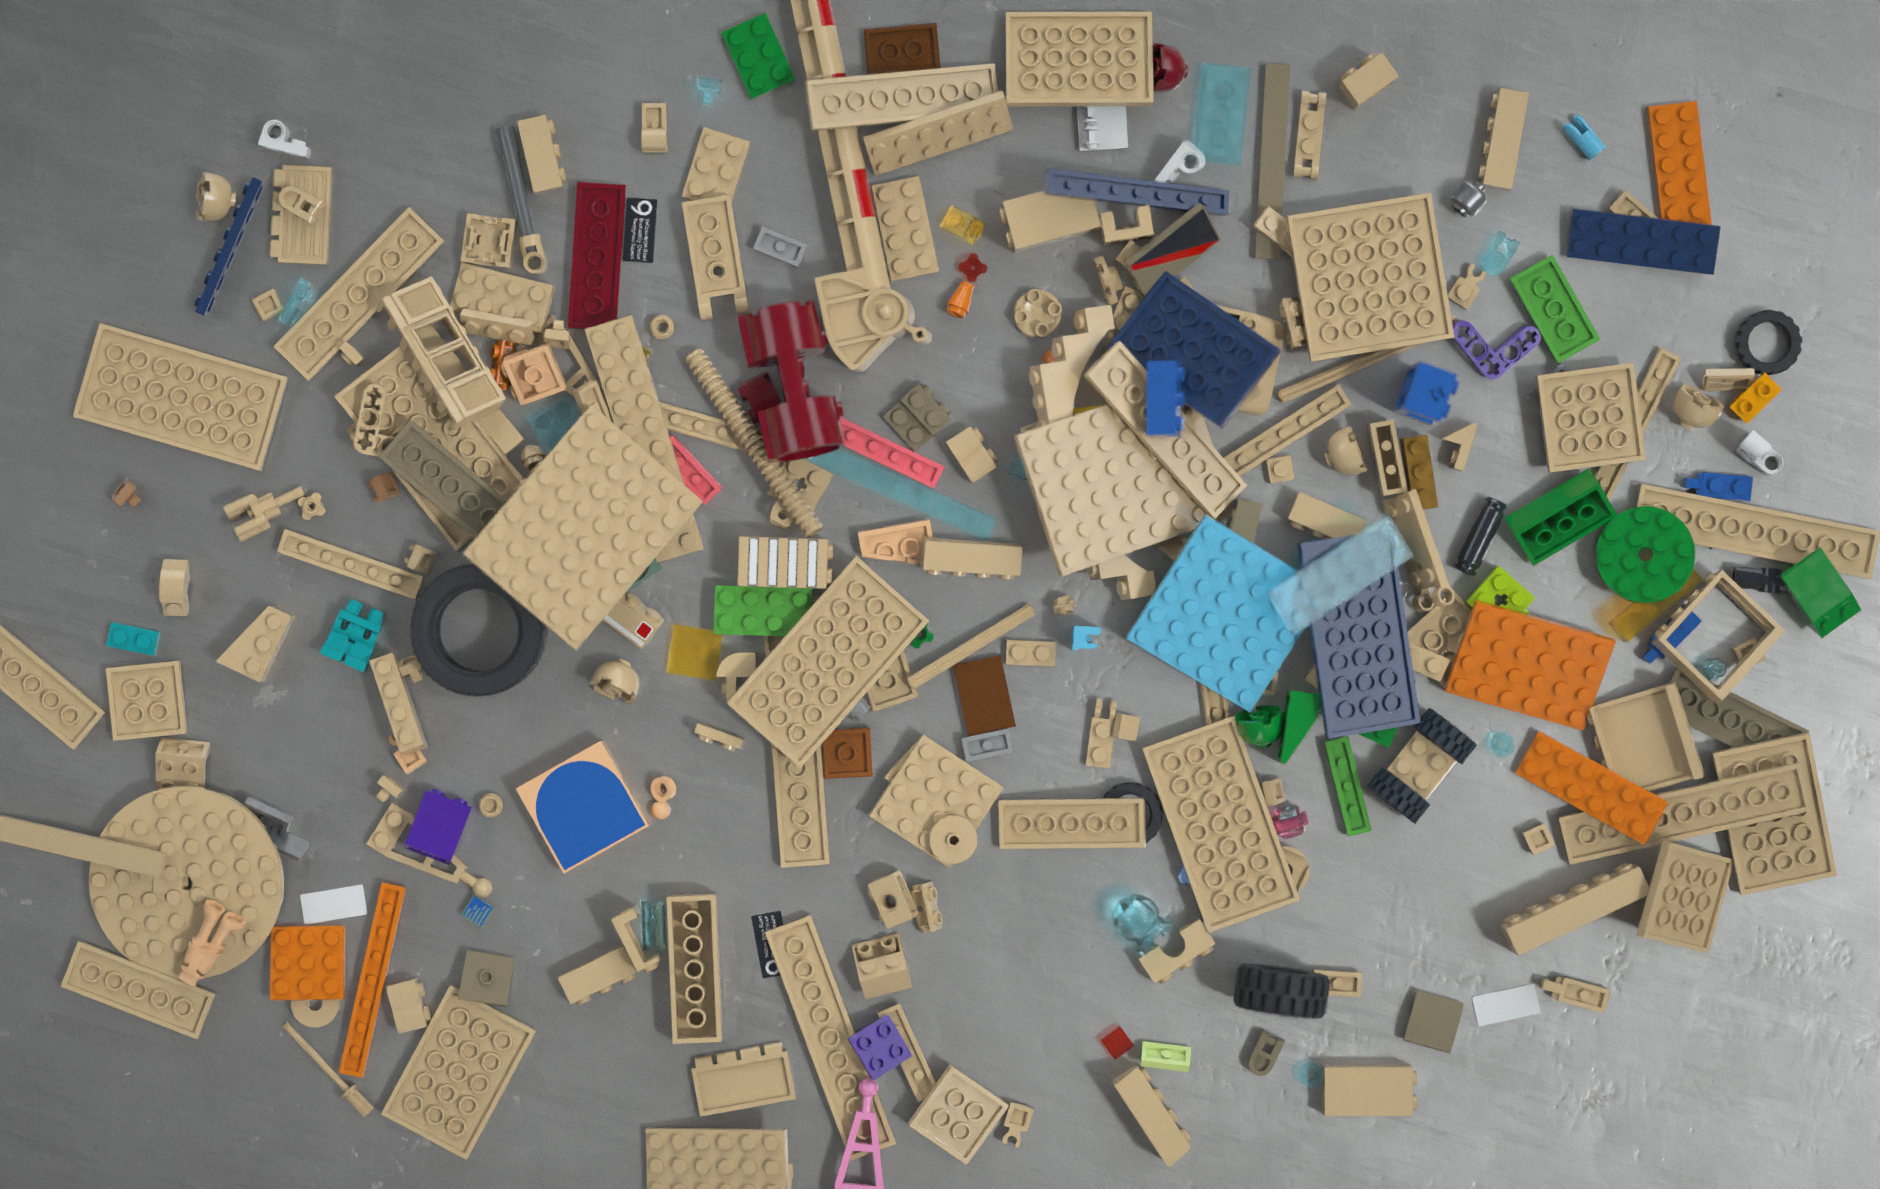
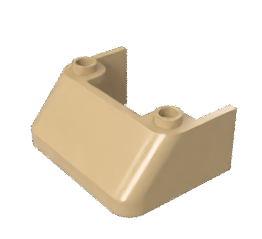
[1218,306,1285,416]

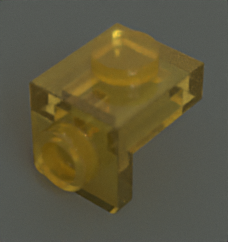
[941,205,984,245]

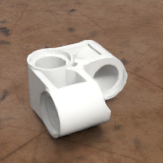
[1736,430,1783,476]

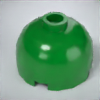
[1235,705,1285,748]

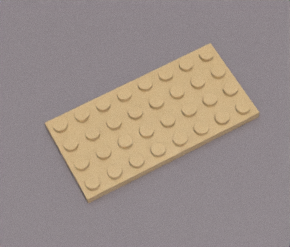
[73,323,288,471]
[334,346,524,551]
[726,556,929,768]
[1142,716,1300,933]

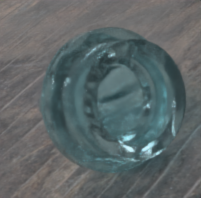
[1702,657,1727,681]

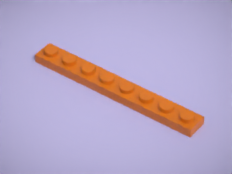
[339,882,407,1078]

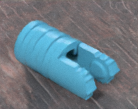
[1563,114,1606,161]

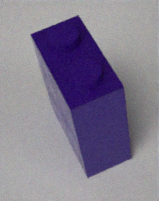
[404,789,472,865]

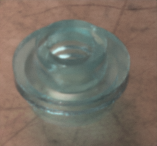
[1490,733,1515,757]
[1298,1063,1323,1087]

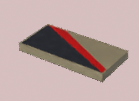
[1124,203,1221,298]

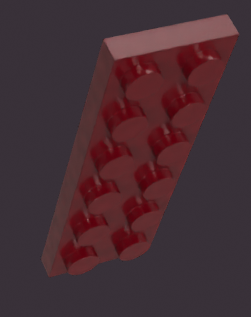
[568,182,627,329]

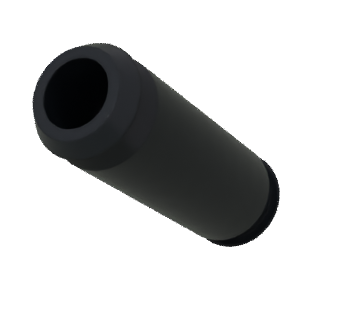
[1455,497,1507,576]

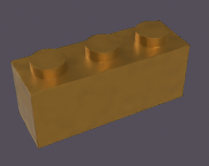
[1400,435,1438,510]

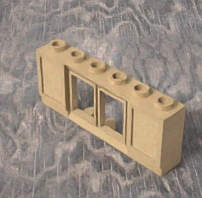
[376,276,506,432]

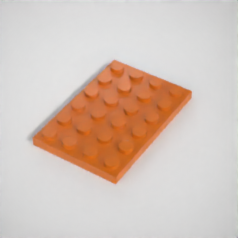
[1444,600,1616,731]

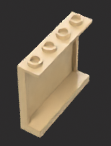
[1587,681,1705,791]

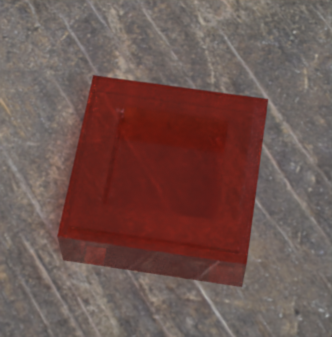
[1101,1026,1134,1060]

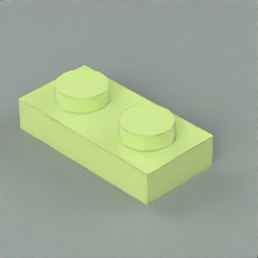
[1140,1041,1191,1072]

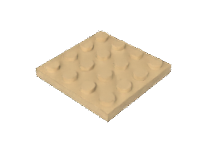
[1536,363,1646,473]
[869,734,1004,868]
[1636,841,1734,953]

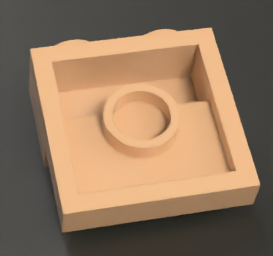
[501,343,567,406]

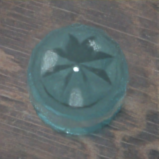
[1112,894,1175,956]

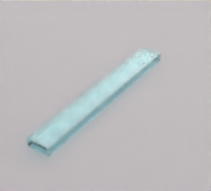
[809,449,997,541]

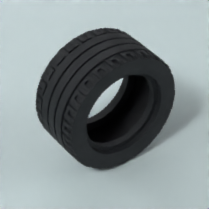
[410,564,548,697]

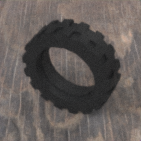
[1734,310,1802,375]
[1103,782,1163,843]

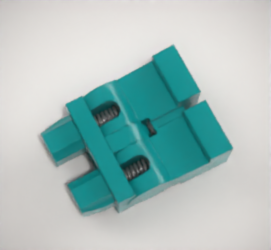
[320,599,385,672]

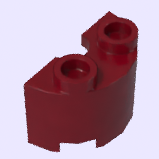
[737,371,782,425]

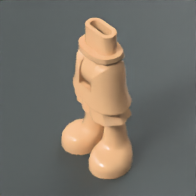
[178,899,246,987]

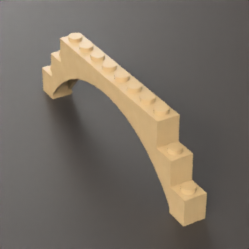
[1029,305,1156,600]

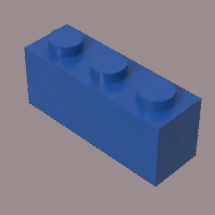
[1147,361,1185,437]

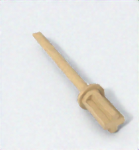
[283,1022,374,1118]

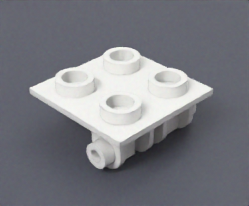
[1077,106,1128,151]

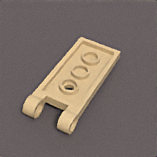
[682,195,749,321]
[1382,489,1455,613]

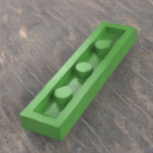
[1324,736,1372,837]

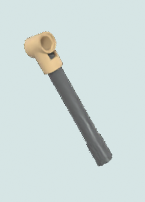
[494,125,547,276]

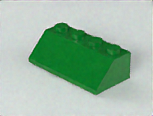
[1504,468,1617,566]

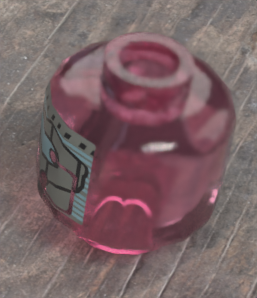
[1272,805,1310,839]

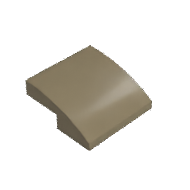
[1403,990,1464,1054]

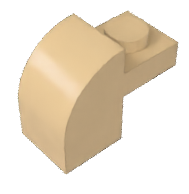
[159,559,190,616]
[716,652,757,701]

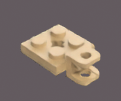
[767,459,833,530]

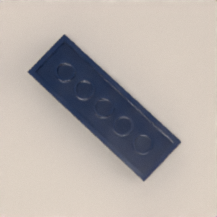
[1567,208,1721,275]

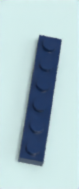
[194,177,266,317]

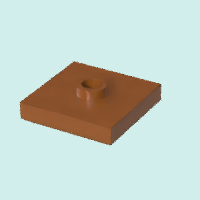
[822,728,873,779]

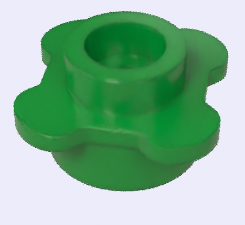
[911,624,934,649]

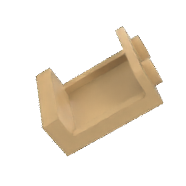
[611,905,662,973]

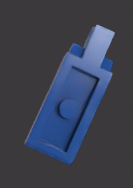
[1683,472,1753,501]
[1641,604,1702,664]

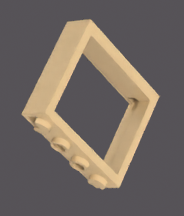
[1651,570,1785,703]

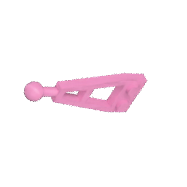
[835,1078,884,1189]

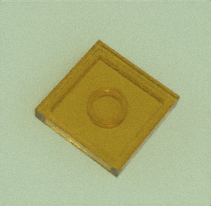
[667,625,723,680]

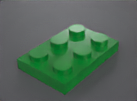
[721,13,796,100]

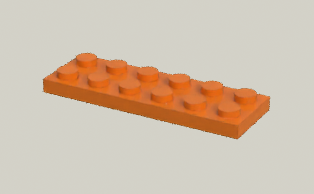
[1647,101,1712,225]
[1515,731,1669,845]

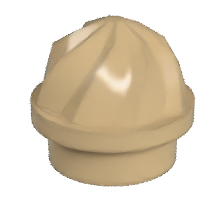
[521,445,545,470]

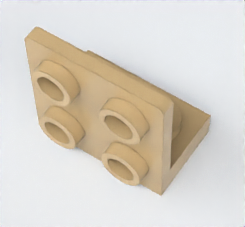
[155,737,210,790]

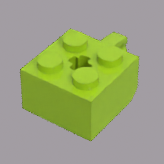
[1464,565,1535,614]

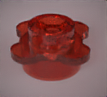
[958,253,987,282]

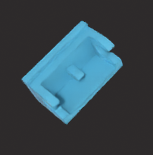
[1071,625,1101,651]

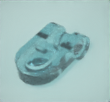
[1481,230,1521,276]

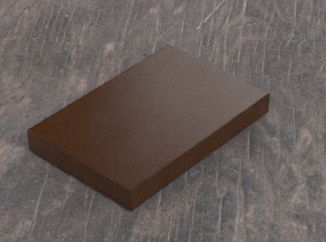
[864,23,941,75]
[953,655,1016,737]

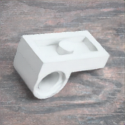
[258,120,311,159]
[1154,140,1205,184]

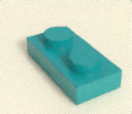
[106,622,160,656]

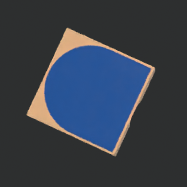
[516,740,651,874]

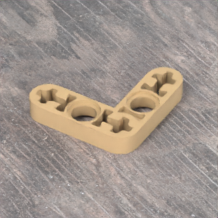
[354,383,395,457]

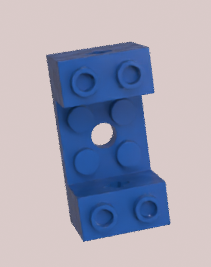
[1393,361,1459,425]

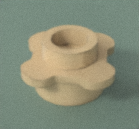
[298,493,326,520]
[1053,595,1077,616]

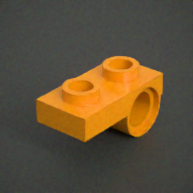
[1729,372,1782,424]

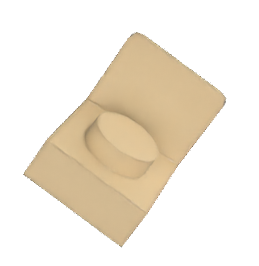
[1440,423,1478,472]

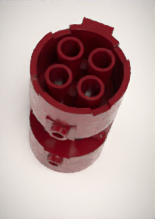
[738,301,845,463]

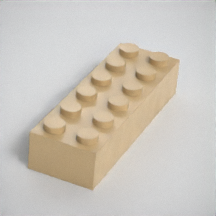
[1500,862,1650,956]
[666,893,723,1044]

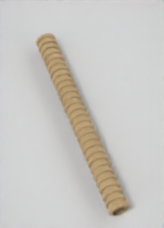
[685,349,823,538]

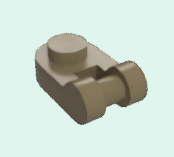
[1248,1029,1285,1076]

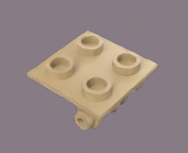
[1279,297,1307,349]

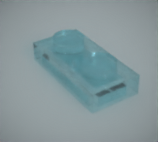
[278,278,313,326]
[641,901,667,951]

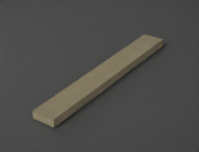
[1255,63,1290,260]

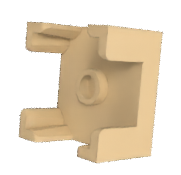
[1099,205,1154,246]

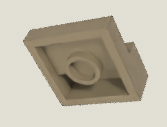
[883,383,952,453]

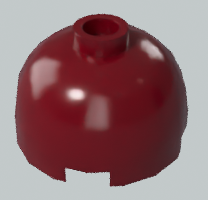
[1153,43,1188,93]

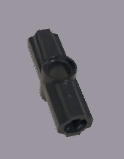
[1731,566,1789,594]

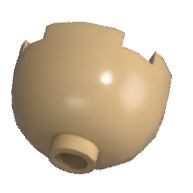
[196,172,236,222]
[1674,384,1724,430]
[1324,426,1368,476]
[589,659,640,704]

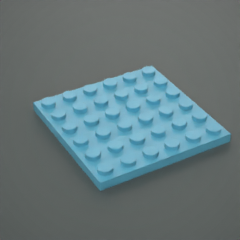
[1126,514,1309,712]

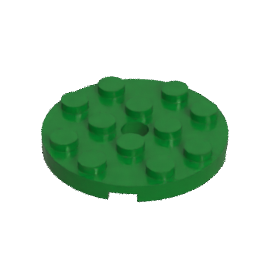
[1596,506,1695,604]

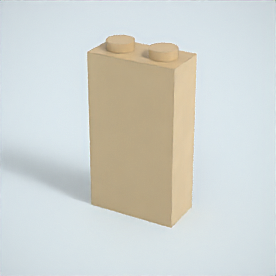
[1322,1064,1417,1116]

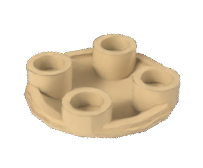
[1014,289,1062,337]

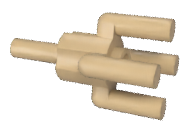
[223,486,305,542]

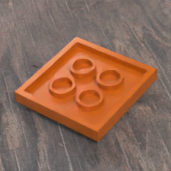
[270,926,346,1001]

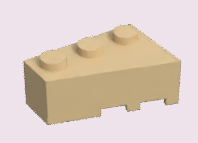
[215,605,295,682]

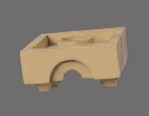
[461,213,517,269]

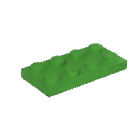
[1509,255,1600,364]
[714,585,813,636]

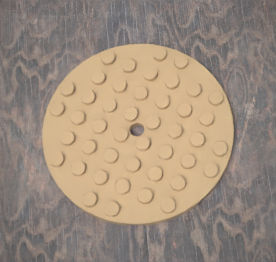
[89,785,284,979]

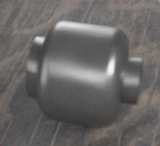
[1451,180,1487,218]

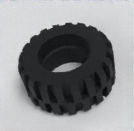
[1233,963,1330,1019]

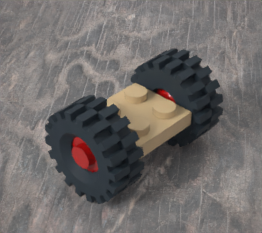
[1367,708,1477,824]

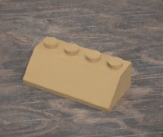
[1112,1064,1192,1168]

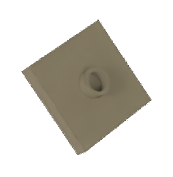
[458,950,515,1007]

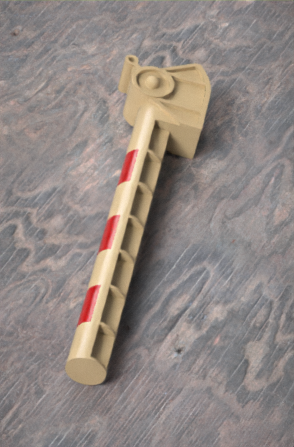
[790,0,932,373]

